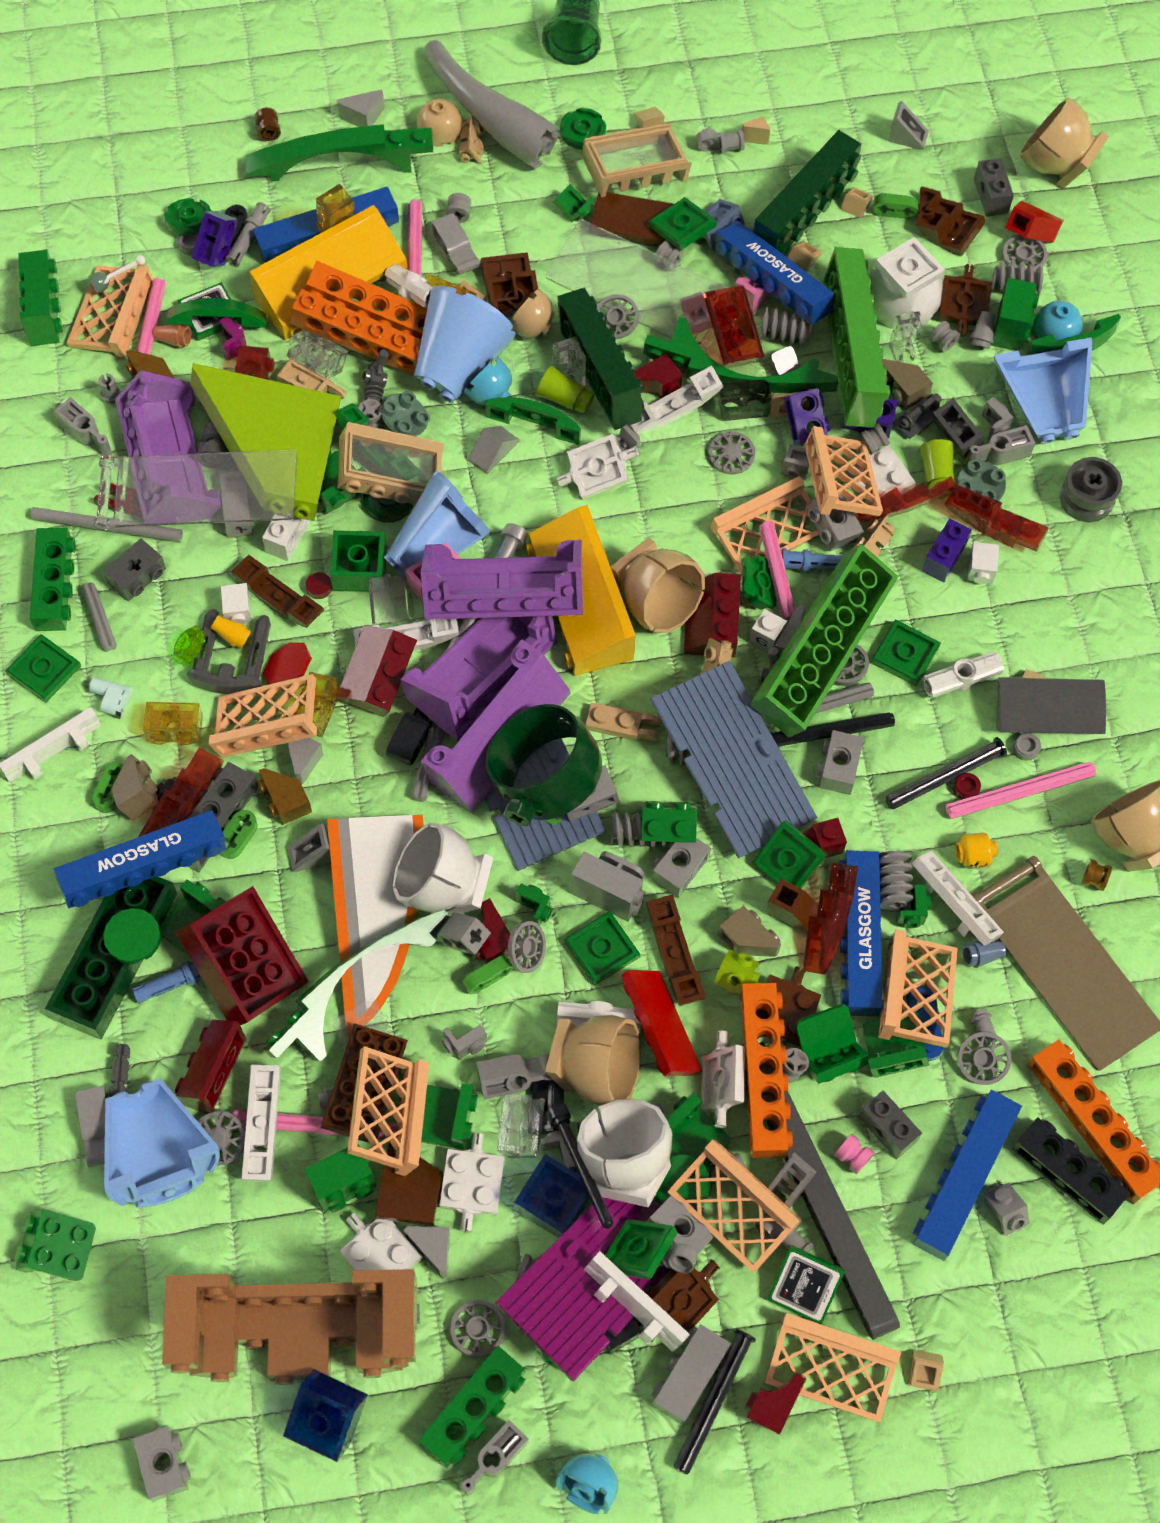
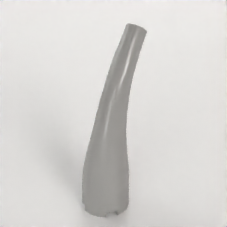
[424,40,560,169]

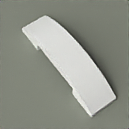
[631,366,723,434]
[353,619,459,651]

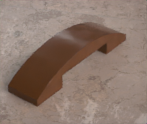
[231,554,324,628]
[646,894,706,1007]

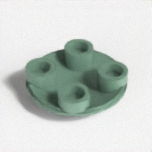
[381,391,430,436]
[956,459,1006,507]

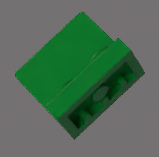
[863,1011,930,1078]

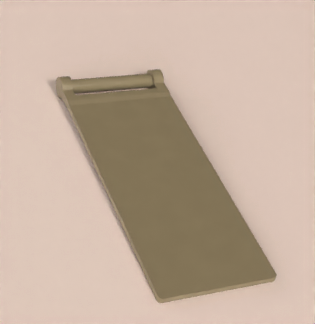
[972,855,1160,1071]

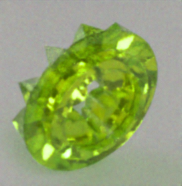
[173,626,206,666]

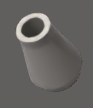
[970,311,996,349]

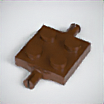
[938,264,992,337]
[755,966,821,1047]
[648,1257,720,1342]

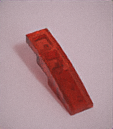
[855,476,956,523]
[138,747,224,837]
[803,863,858,974]

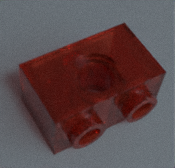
[235,345,275,380]

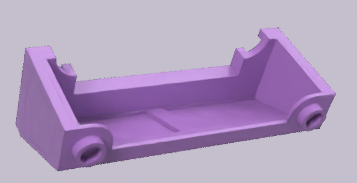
[115,370,223,525]
[421,540,583,619]
[401,616,557,740]
[421,640,571,814]

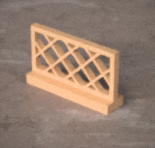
[67,265,154,358]
[804,426,883,516]
[710,476,820,575]
[209,674,317,758]
[878,929,958,1048]
[347,1046,429,1176]
[668,1139,802,1273]
[765,1313,901,1422]

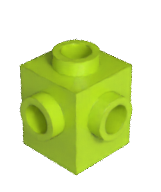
[714,949,761,995]

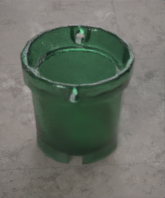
[542,0,602,65]

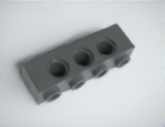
[184,762,258,873]

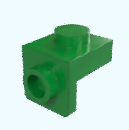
[553,184,594,222]
[516,883,553,925]
[896,885,931,928]

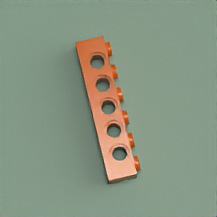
[305,260,427,339]
[290,289,421,376]
[740,983,793,1158]
[1027,1039,1160,1205]

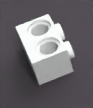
[262,514,311,562]

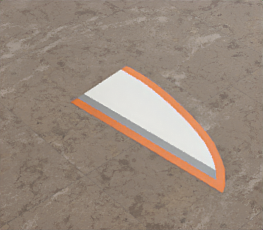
[327,815,424,1037]

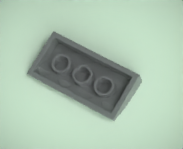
[996,677,1106,734]

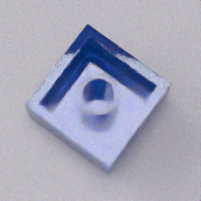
[514,1154,590,1238]
[283,1369,368,1462]

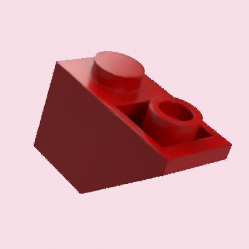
[1005,200,1064,243]

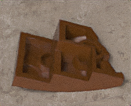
[916,186,985,256]
[480,252,538,317]
[375,1141,443,1226]

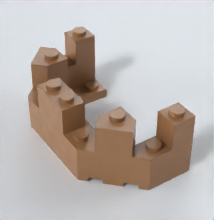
[162,1269,417,1385]

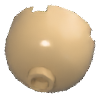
[416,98,462,147]
[511,289,555,338]

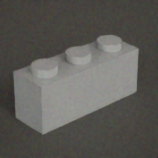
[651,1324,731,1426]

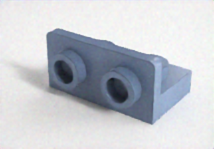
[701,199,745,251]

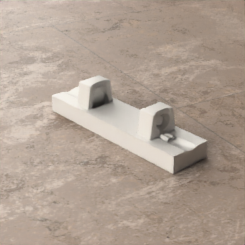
[0,707,101,783]
[912,851,1004,946]
[242,1065,281,1182]
[584,1251,689,1352]

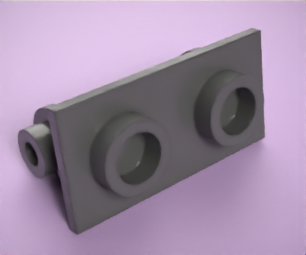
[893,393,942,439]

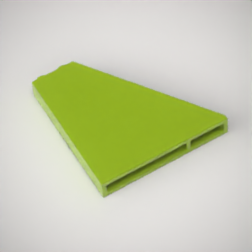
[190,363,341,521]

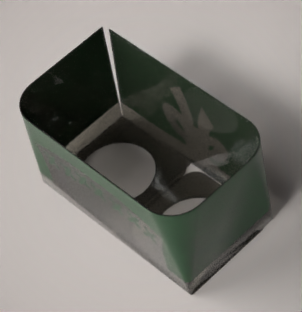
[718,379,772,421]

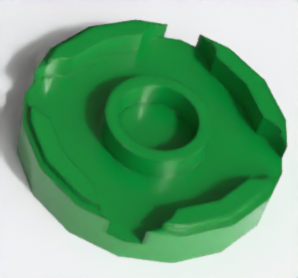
[560,108,606,150]
[164,198,211,235]
[103,908,161,964]
[656,1154,712,1210]

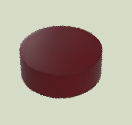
[306,572,332,599]
[953,773,981,800]

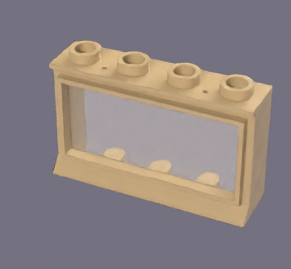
[581,123,692,197]
[337,422,444,504]

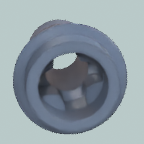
[963,941,1006,968]

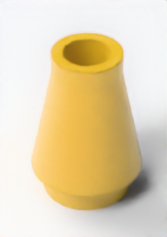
[210,615,251,649]

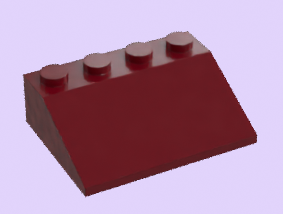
[175,886,309,1025]

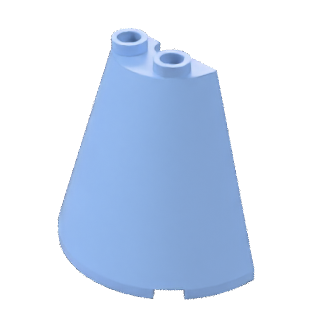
[414,286,515,403]
[994,337,1092,444]
[384,471,491,579]
[104,1078,220,1208]

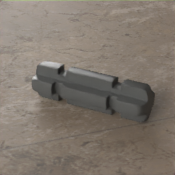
[109,1044,130,1097]

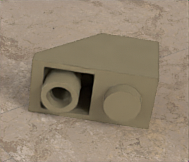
[882,359,933,410]
[111,754,159,821]
[717,905,781,957]

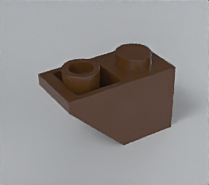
[765,878,827,938]

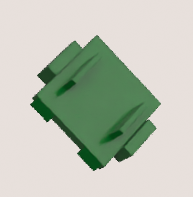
[742,554,776,610]

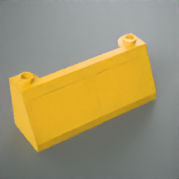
[249,205,407,341]
[525,505,636,676]

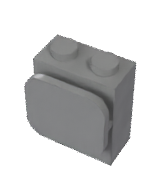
[571,851,645,922]

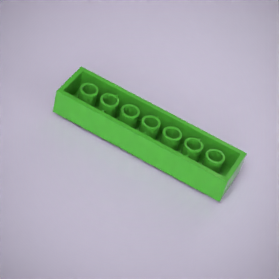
[823,247,890,428]
[750,544,899,737]

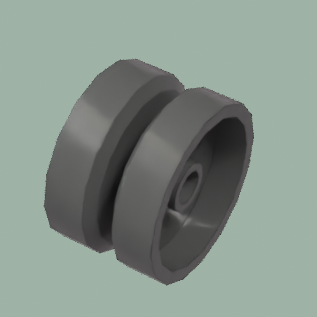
[1059,457,1123,523]

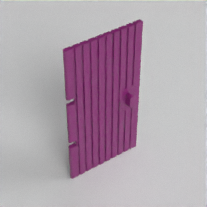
[495,1197,683,1382]

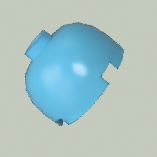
[1033,300,1083,341]
[464,357,512,406]
[555,1454,618,1514]

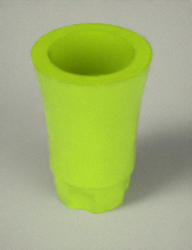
[536,365,595,414]
[919,439,955,499]

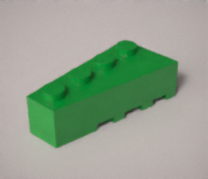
[18,249,63,347]

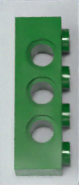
[30,528,76,631]
[418,1346,526,1468]

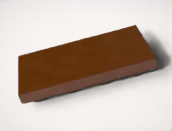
[589,192,676,248]
[320,1023,408,1143]

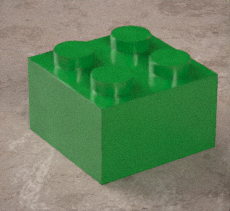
[991,278,1039,351]
[330,530,387,592]
[304,1144,377,1213]

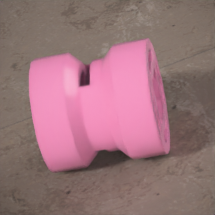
[834,1134,875,1174]

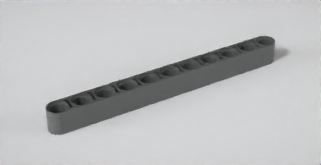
[745,1042,900,1340]

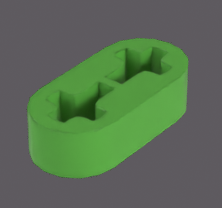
[873,193,918,219]
[92,763,123,813]
[220,810,258,859]
[462,955,514,994]

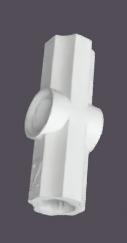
[384,264,433,308]
[922,651,1004,698]
[556,1001,641,1036]

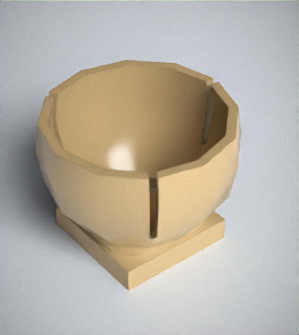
[1019,97,1109,189]
[610,537,705,633]
[1091,780,1160,872]
[545,1015,641,1105]

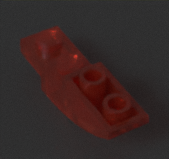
[945,484,1048,552]

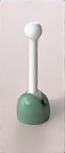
[88,255,145,294]

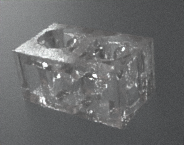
[286,330,348,380]

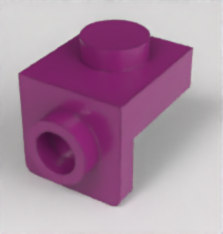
[219,317,247,361]

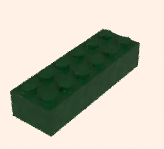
[753,130,862,256]
[557,287,644,430]
[45,876,177,1040]

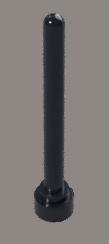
[545,1103,613,1229]

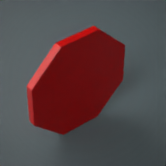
[263,642,312,685]

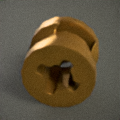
[1082,859,1112,891]

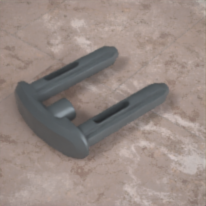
[187,609,271,694]

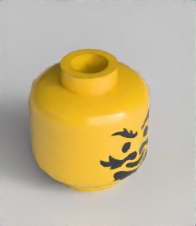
[956,833,997,869]

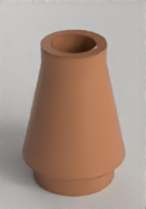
[153,324,192,348]

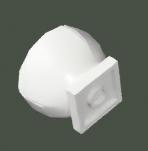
[869,237,945,331]
[393,823,493,916]
[577,1099,672,1207]

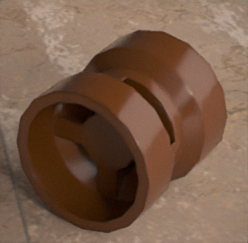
[254,107,281,142]

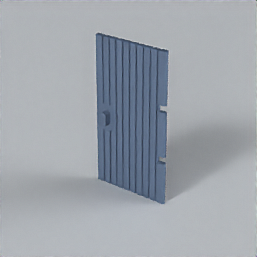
[650,661,818,859]
[457,736,606,871]

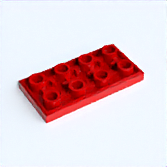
[621,970,702,1076]

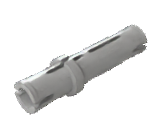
[225,202,271,267]

